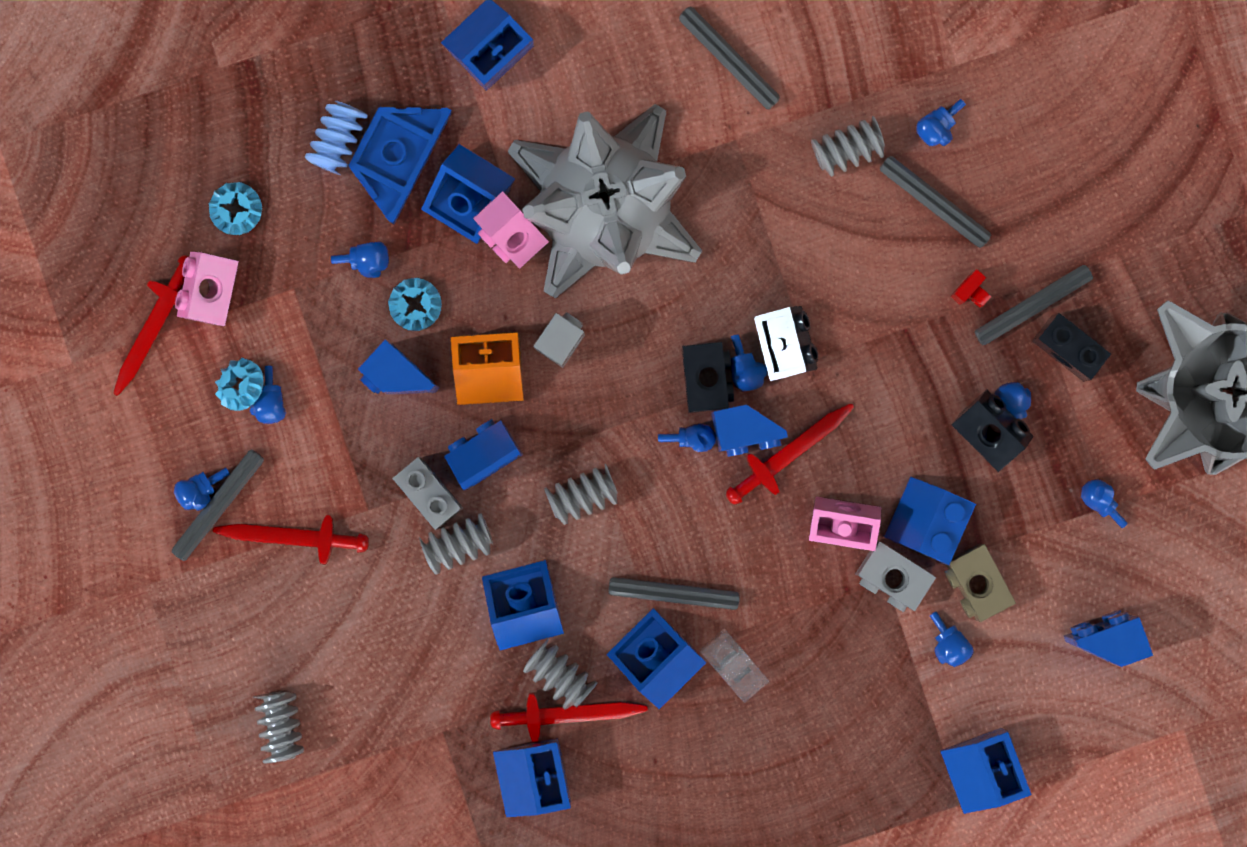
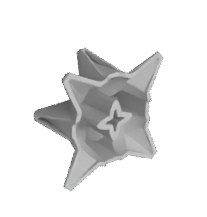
[508,104,702,298]
[1136,300,1247,475]

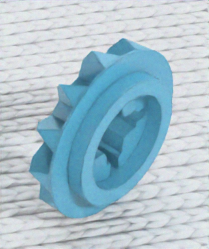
[208,182,262,235]
[388,278,442,331]
[215,358,264,411]

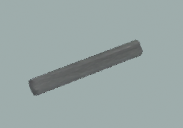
[679,6,780,110]
[880,156,991,248]
[974,265,1093,345]
[172,449,264,561]
[608,577,740,610]

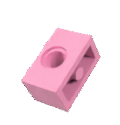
[473,191,549,269]
[175,252,239,326]
[809,497,881,551]

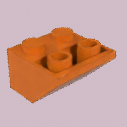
[451,333,524,405]

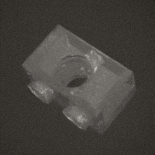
[699,628,770,703]

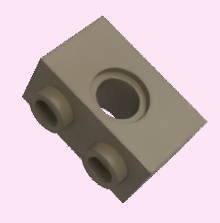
[944,543,1016,622]

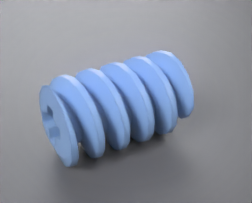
[305,101,368,175]

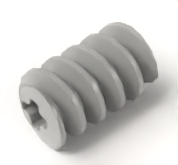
[811,116,885,177]
[544,464,618,525]
[419,513,493,574]
[523,638,598,709]
[253,691,304,764]

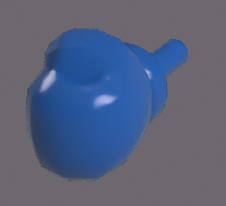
[916,99,966,146]
[331,242,389,278]
[730,334,767,391]
[250,366,286,424]
[994,382,1031,419]
[658,423,716,452]
[174,468,230,511]
[1081,479,1128,528]
[930,611,974,667]

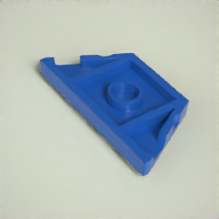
[348,107,452,224]

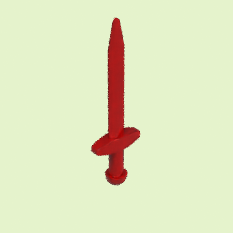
[114,255,189,396]
[725,404,854,505]
[213,515,369,565]
[490,692,648,742]

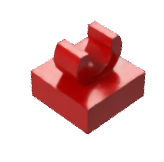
[950,269,991,308]

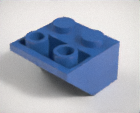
[441,0,534,91]
[711,405,788,457]
[1064,610,1154,667]
[940,728,1032,814]
[493,738,571,817]

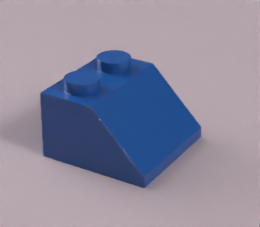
[421,144,515,244]
[358,340,440,394]
[444,419,523,490]
[884,477,976,565]
[482,560,564,650]
[606,608,707,709]

